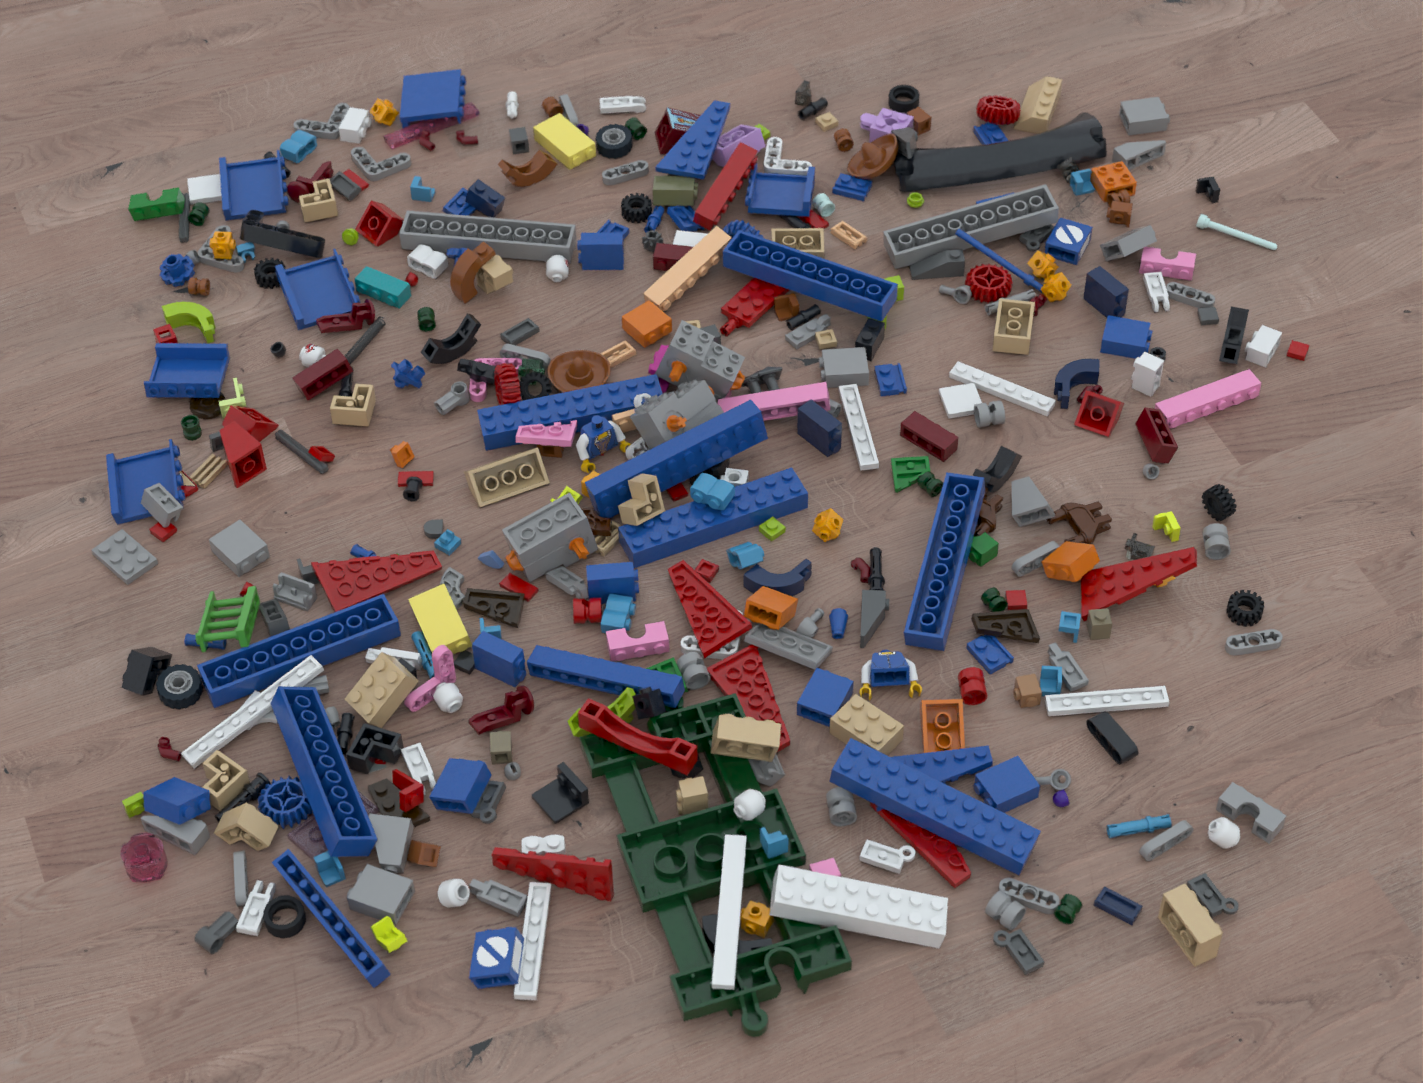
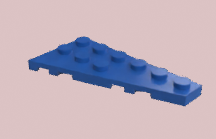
[876,746,993,812]

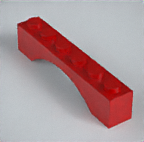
[578,698,698,775]

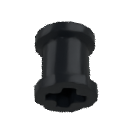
[403,476,423,501]

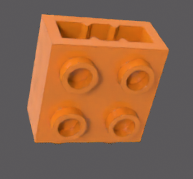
[1090,161,1137,202]
[622,300,672,348]
[1042,541,1100,582]
[743,586,798,630]

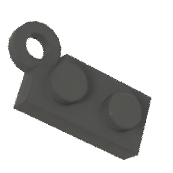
[1020,224,1054,251]
[471,780,506,824]
[1187,873,1239,918]
[993,929,1045,975]

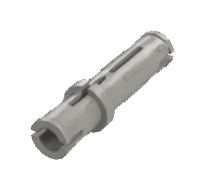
[985,289,1036,315]

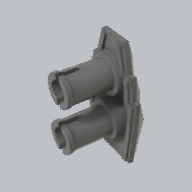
[741,367,782,394]

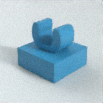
[236,242,255,263]
[434,529,461,556]

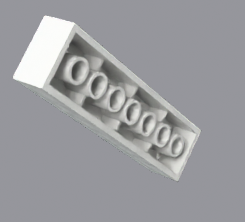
[769,865,948,948]

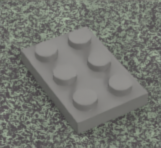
[91,529,158,585]

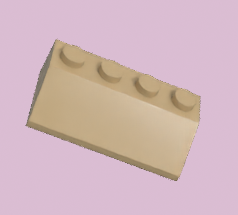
[1014,76,1062,134]
[464,448,550,507]

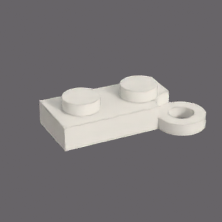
[859,840,915,874]

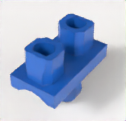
[391,359,425,389]

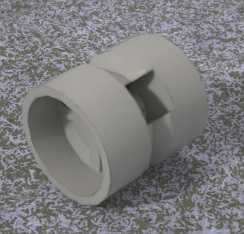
[974,400,1005,428]
[1202,523,1231,560]
[677,652,711,690]
[826,787,857,827]
[985,890,1026,931]

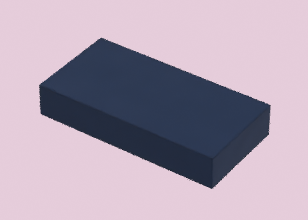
[1093,886,1143,925]

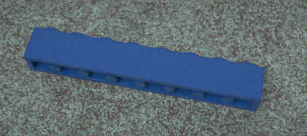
[527,645,685,708]
[272,849,391,988]

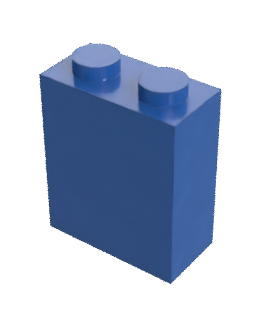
[577,232,624,270]
[1100,315,1153,359]
[586,562,639,604]
[472,631,527,687]
[797,668,854,727]
[973,756,1040,813]
[429,758,492,814]
[143,777,211,825]

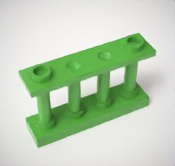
[195,586,260,652]

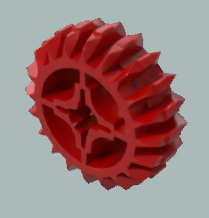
[976,95,1021,125]
[965,263,1013,304]
[494,363,521,405]

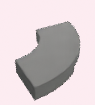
[440,567,465,610]

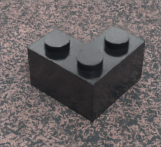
[121,647,172,695]
[346,723,404,775]

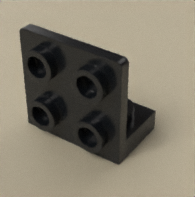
[532,762,589,824]

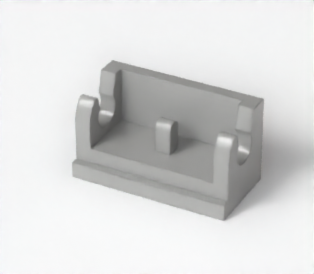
[141,483,183,528]
[273,572,317,612]
[748,755,785,787]

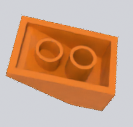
[920,699,965,753]

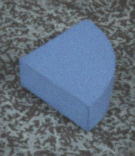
[478,550,505,569]

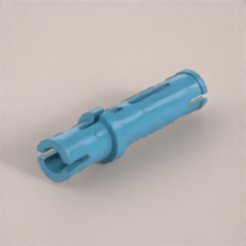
[411,631,435,679]
[1106,814,1172,838]

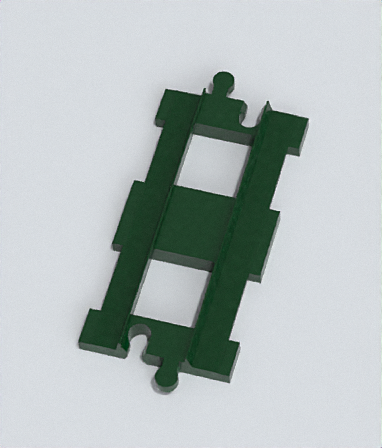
[579,693,852,1037]

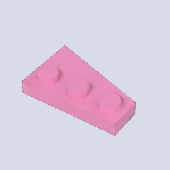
[516,420,577,447]

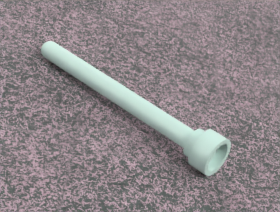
[1196,214,1277,250]

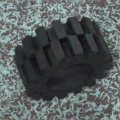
[621,193,652,224]
[254,258,286,289]
[519,372,552,401]
[1201,484,1237,521]
[1226,590,1264,627]

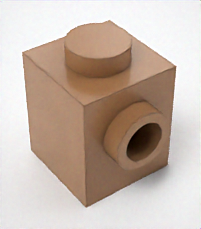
[1013,674,1042,708]

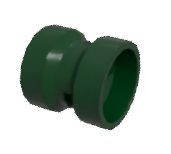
[625,117,647,140]
[188,202,210,226]
[417,307,436,332]
[181,415,202,441]
[918,471,943,497]
[981,587,1008,612]
[1054,894,1083,925]

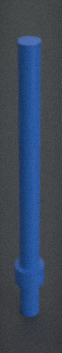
[955,228,1043,293]

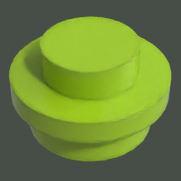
[907,192,924,208]
[342,228,359,245]

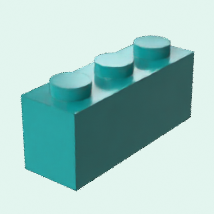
[354,266,411,309]

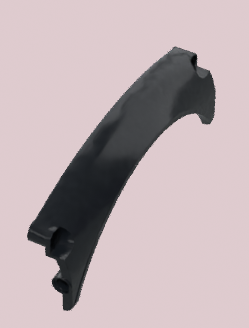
[891,112,1107,192]

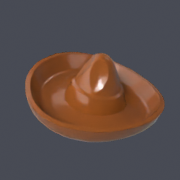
[847,134,898,180]
[547,350,611,393]

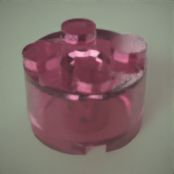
[120,833,168,882]

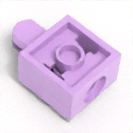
[860,108,913,143]

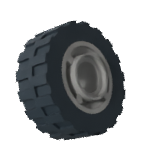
[595,124,633,159]
[156,664,203,710]

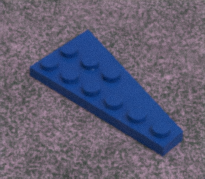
[655,100,731,180]

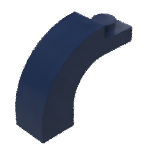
[1054,359,1100,409]
[743,559,812,596]

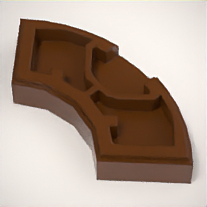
[581,508,612,536]

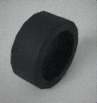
[888,85,920,114]
[263,895,306,938]

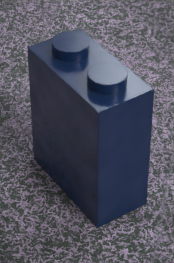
[1083,266,1129,318]
[797,399,842,457]

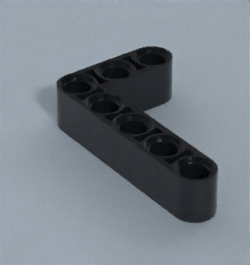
[240,210,326,258]

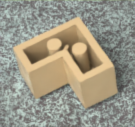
[299,179,338,222]
[476,255,513,294]
[330,384,376,427]
[618,474,665,526]
[202,750,250,811]
[214,802,278,851]

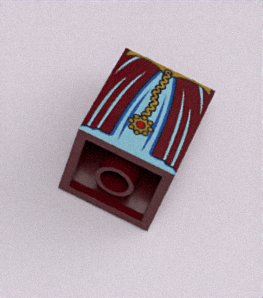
[654,107,701,154]

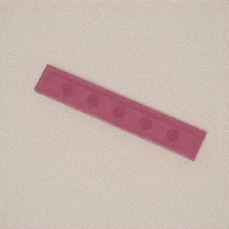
[384,102,479,149]

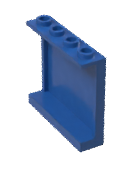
[400,69,466,131]
[219,150,289,221]
[745,163,815,217]
[275,249,361,330]
[144,343,230,398]
[106,439,186,525]

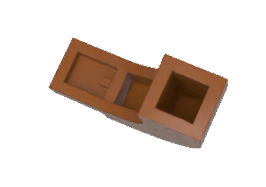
[498,150,558,187]
[450,241,496,304]

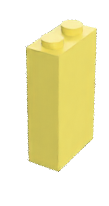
[533,113,596,170]
[408,584,472,654]

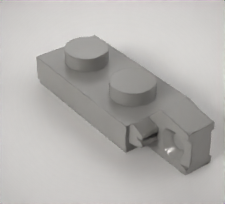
[785,314,831,349]
[546,566,589,599]
[1047,642,1089,692]
[469,879,528,917]

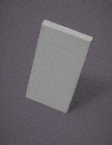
[744,623,833,670]

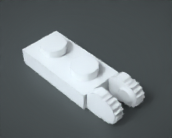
[600,96,646,113]
[1143,272,1170,312]
[401,743,436,795]
[236,880,276,936]

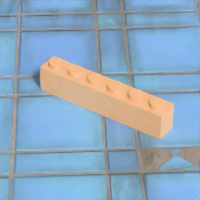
[643,226,732,311]

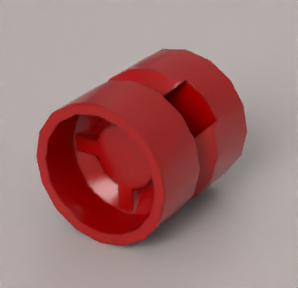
[573,598,602,624]
[958,667,988,705]

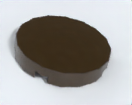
[190,392,226,420]

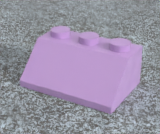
[712,125,766,167]

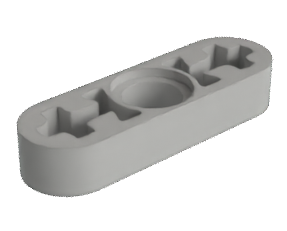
[559,94,579,126]
[602,160,649,186]
[1166,282,1215,308]
[499,344,551,370]
[1011,541,1060,577]
[1225,629,1283,656]
[1139,820,1194,861]
[233,850,248,907]
[998,878,1059,914]

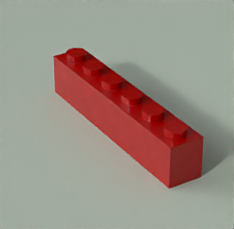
[693,142,758,231]

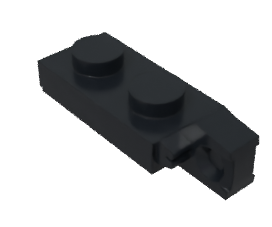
[457,359,496,385]

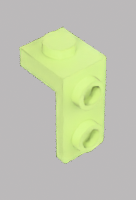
[219,378,246,419]

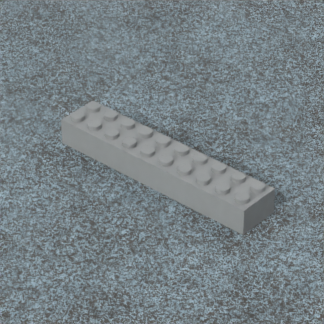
[883,184,1059,269]
[399,211,577,263]

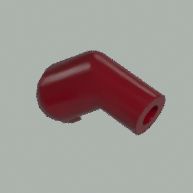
[419,130,435,151]
[455,130,478,145]
[1029,294,1047,317]
[1077,385,1103,404]
[851,557,870,583]
[157,737,182,762]

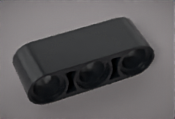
[1086,711,1139,765]

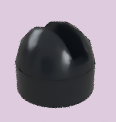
[270,342,286,358]

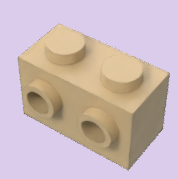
[676,776,708,816]

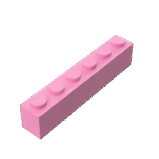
[1155,369,1261,429]
[718,382,831,421]

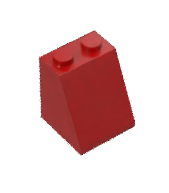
[219,421,267,488]

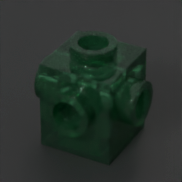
[518,358,545,385]

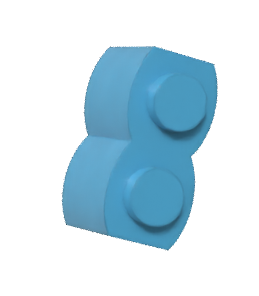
[280,130,317,163]
[690,473,735,510]
[726,542,764,570]
[601,594,636,633]

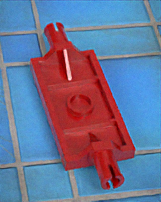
[720,277,789,336]

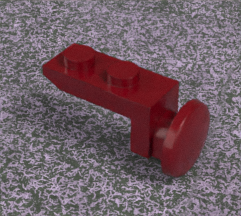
[287,161,333,203]
[316,299,375,333]
[468,685,534,735]

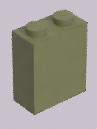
[653,176,698,206]

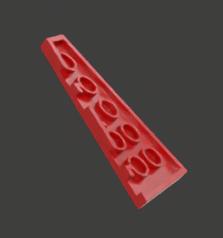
[1081,547,1197,622]
[311,550,442,612]
[668,560,752,659]
[707,644,790,752]
[870,802,971,889]
[492,847,614,902]

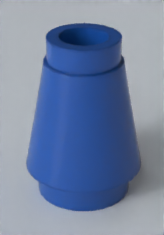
[829,608,849,639]

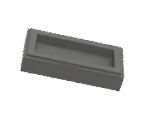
[330,171,362,201]
[500,318,540,345]

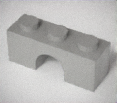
[1216,782,1286,844]

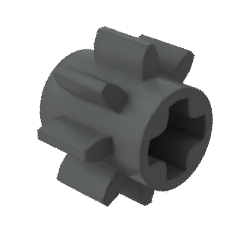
[642,230,663,252]

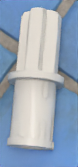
[506,91,519,119]

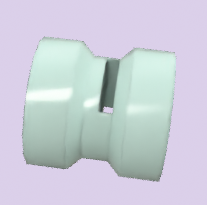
[812,193,835,217]

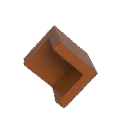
[907,107,932,136]
[774,293,800,321]
[407,840,441,867]

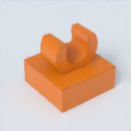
[390,441,415,468]

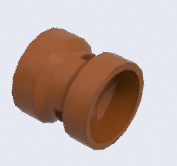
[542,97,563,118]
[834,128,854,152]
[1107,189,1130,208]
[188,277,210,296]

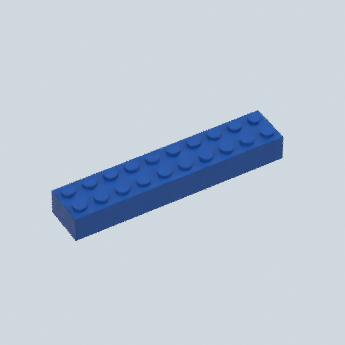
[723,230,898,322]
[477,374,663,451]
[585,399,768,518]
[618,467,808,568]
[904,472,985,651]
[197,594,401,708]
[271,686,378,857]
[829,738,1041,876]

